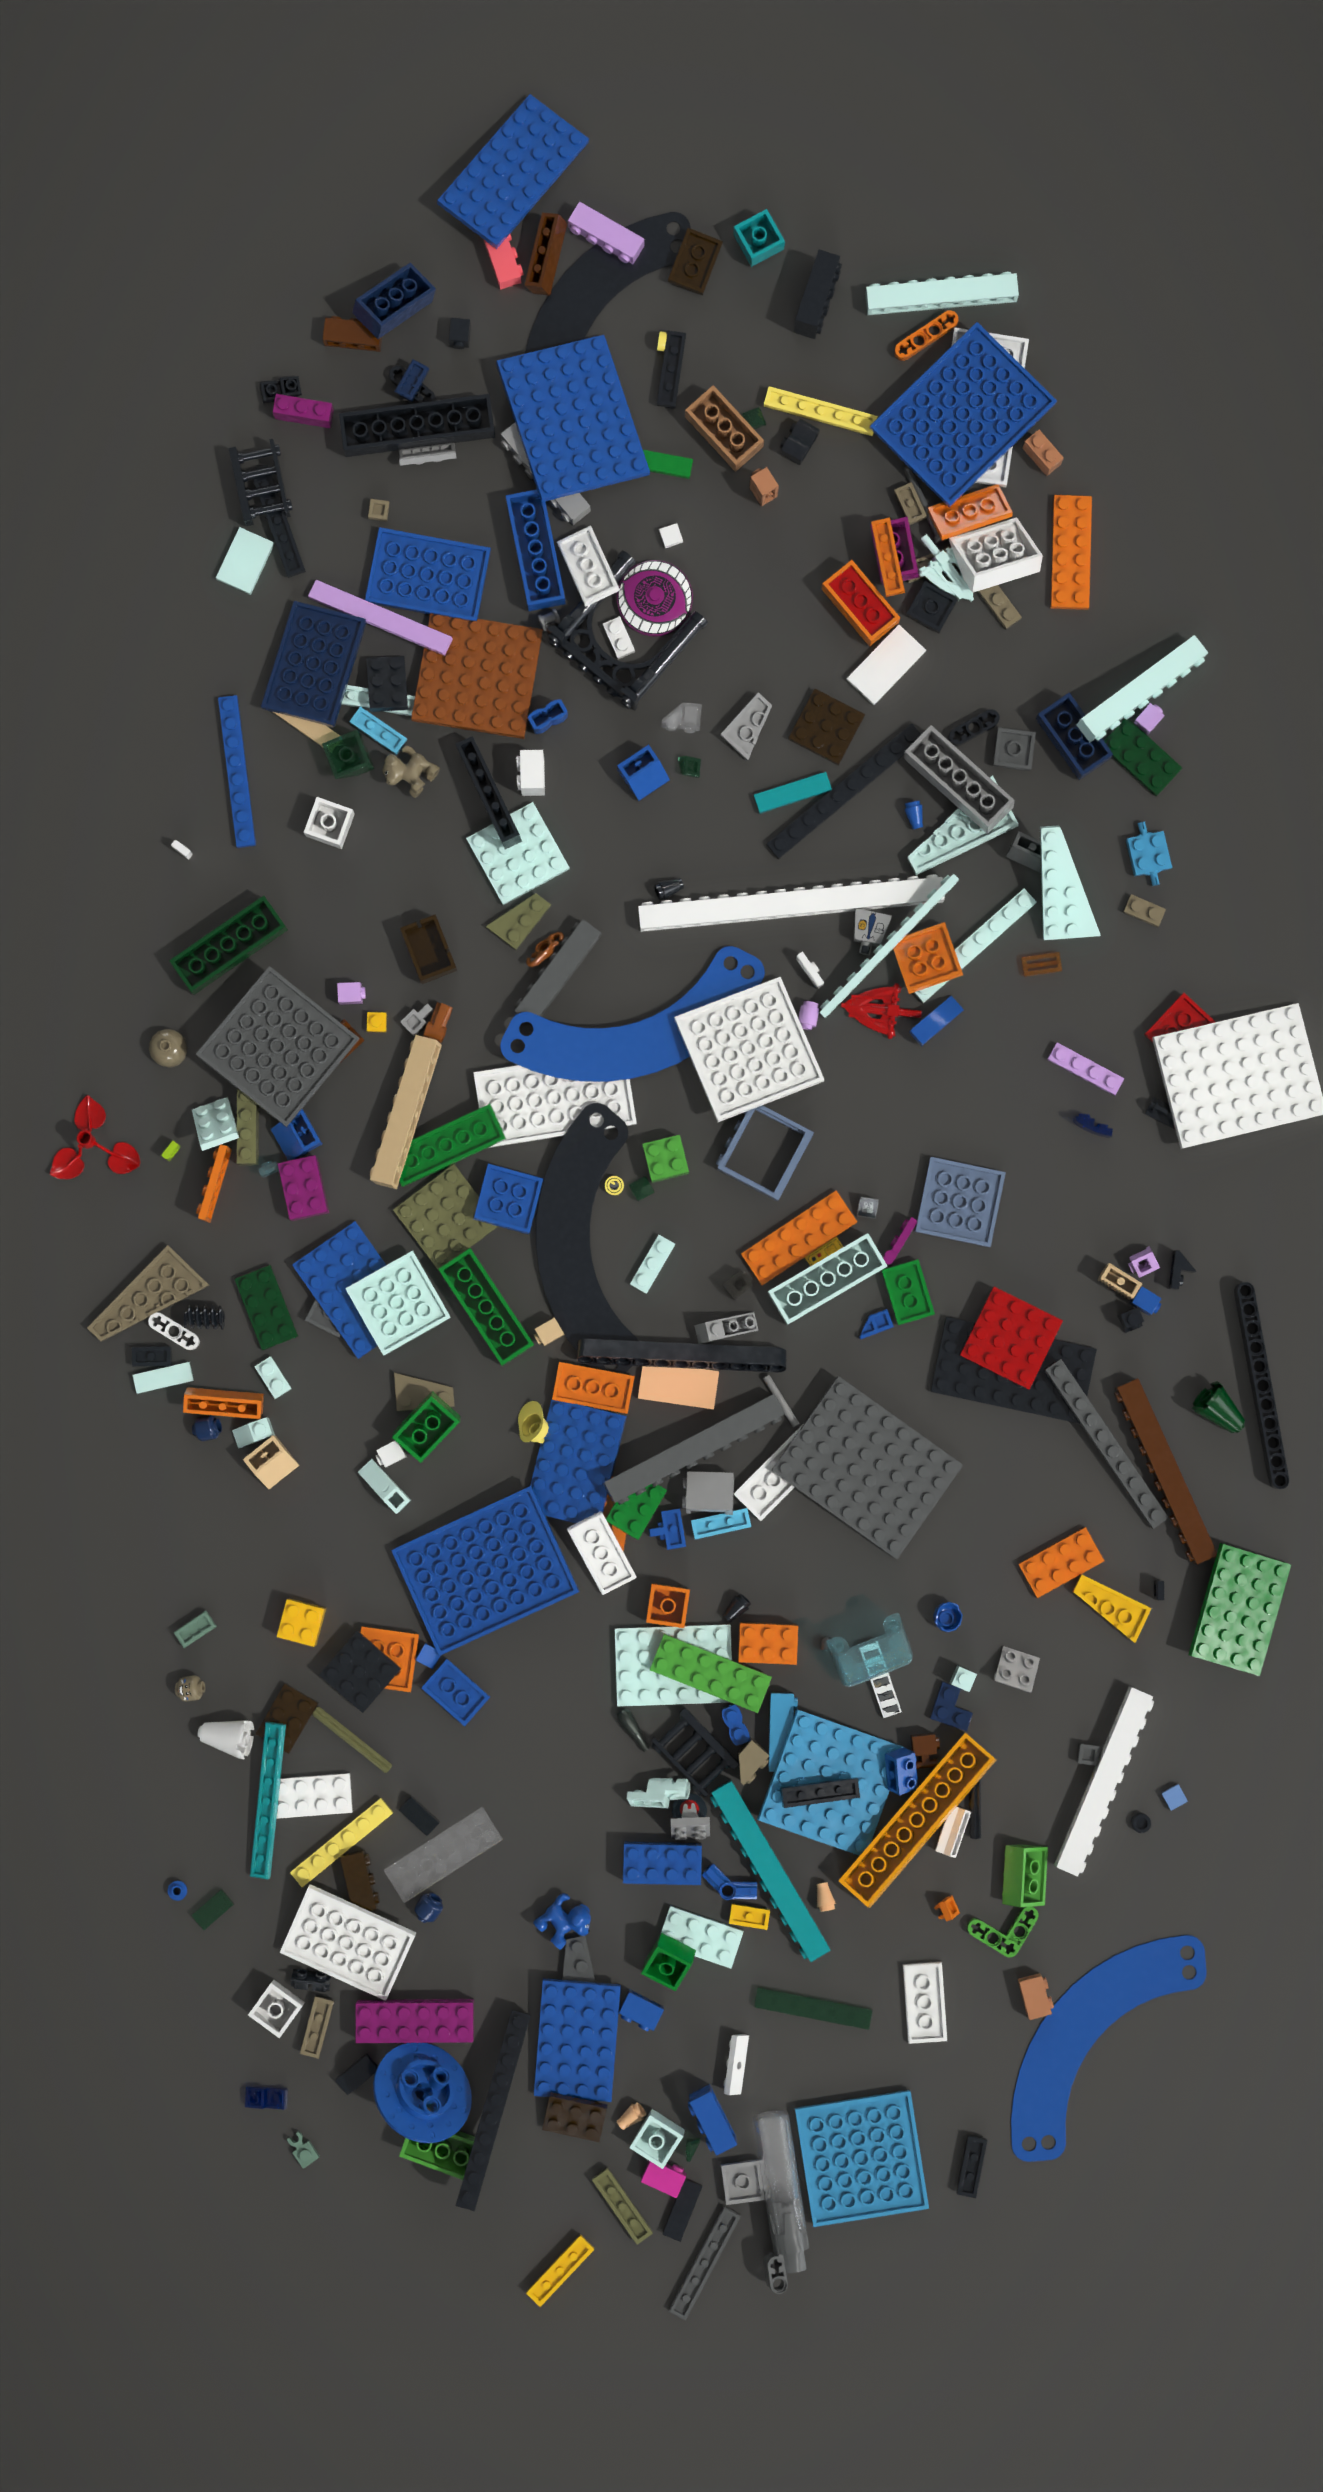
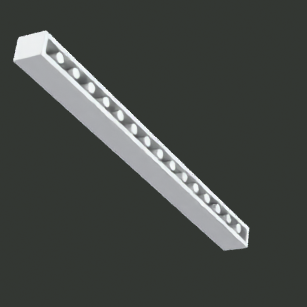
[638,874,945,932]

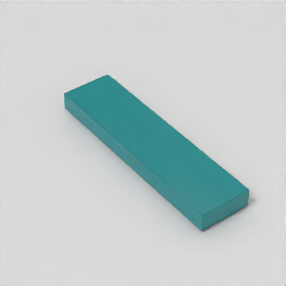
[754,772,832,814]

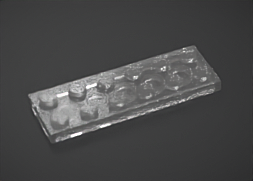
[384,1806,503,1903]

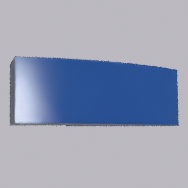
[909,996,964,1047]

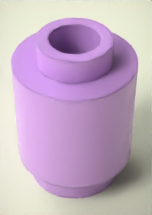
[798,1001,820,1030]

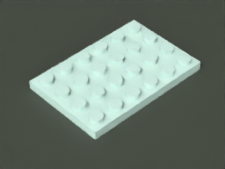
[615,1624,732,1706]

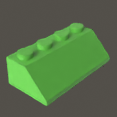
[399,2131,475,2180]

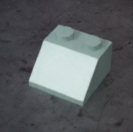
[630,2109,685,2169]

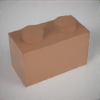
[1022,430,1064,476]
[749,467,779,507]
[1017,1973,1054,2020]

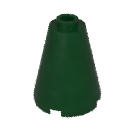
[1192,1381,1245,1433]

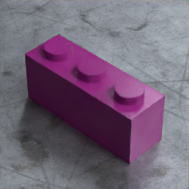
[273,394,334,428]

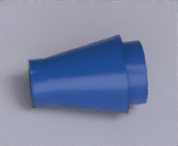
[904,800,923,829]

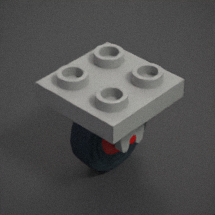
[671,1793,710,1840]

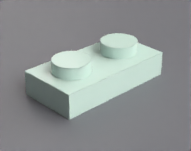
[254,1356,292,1399]

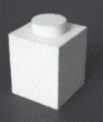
[375,1441,407,1467]

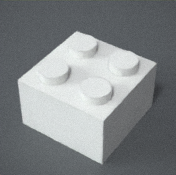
[517,750,545,796]
[304,797,355,849]
[248,1979,305,2038]

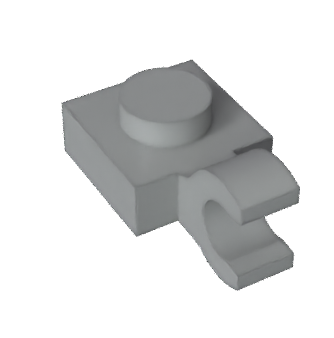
[400,1004,434,1036]

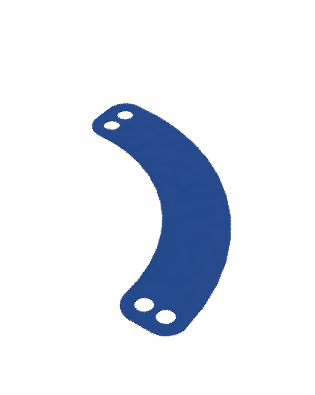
[500,946,765,1082]
[1011,1935,1207,2162]

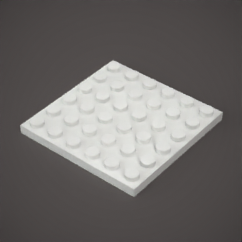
[674,977,824,1122]

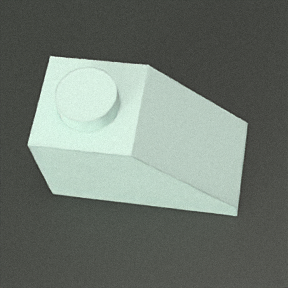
[232,1417,275,1449]

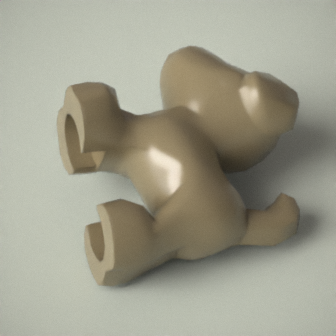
[382,746,440,798]

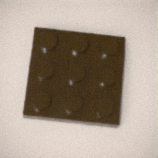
[788,689,865,766]

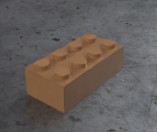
[685,385,764,472]

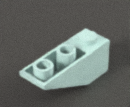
[358,1459,412,1514]

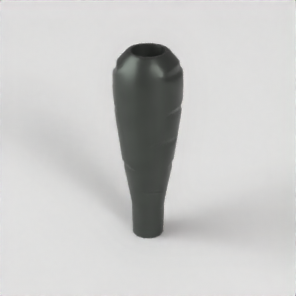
[617,1708,649,1752]

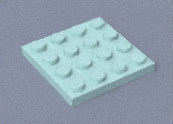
[466,802,570,905]
[345,1251,451,1356]

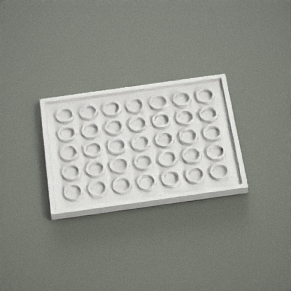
[1152,1003,1323,1149]

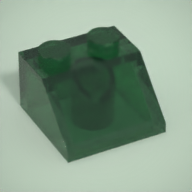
[322,730,375,779]

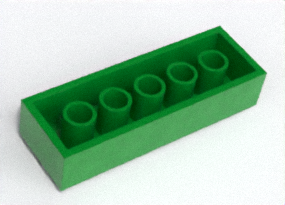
[438,1248,534,1366]

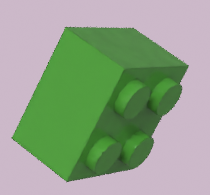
[642,1135,689,1183]

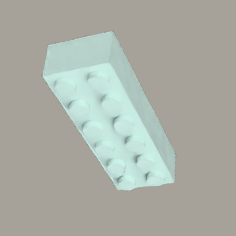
[767,1233,887,1325]

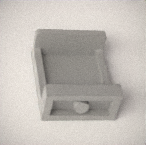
[682,1472,734,1515]

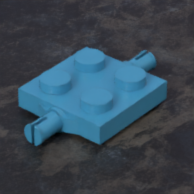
[1126,822,1172,886]

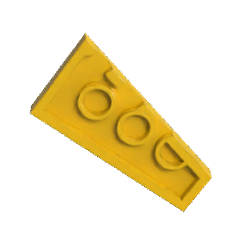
[1073,1574,1152,1643]

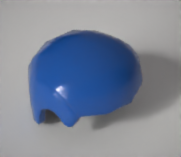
[933,1602,963,1632]

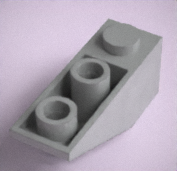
[694,1312,758,1344]

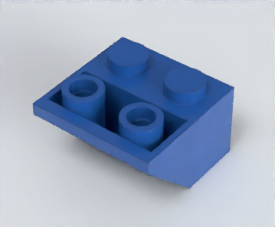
[617,745,670,801]
[271,1109,323,1161]

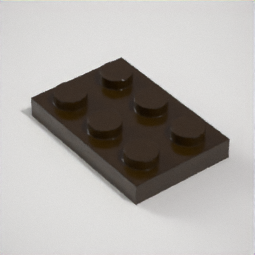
[668,228,723,296]
[255,1683,319,1754]
[542,2092,608,2142]

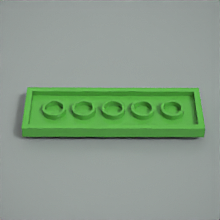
[650,1634,772,1713]

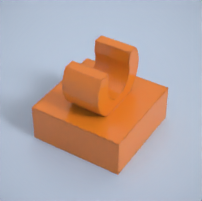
[934,1895,960,1921]

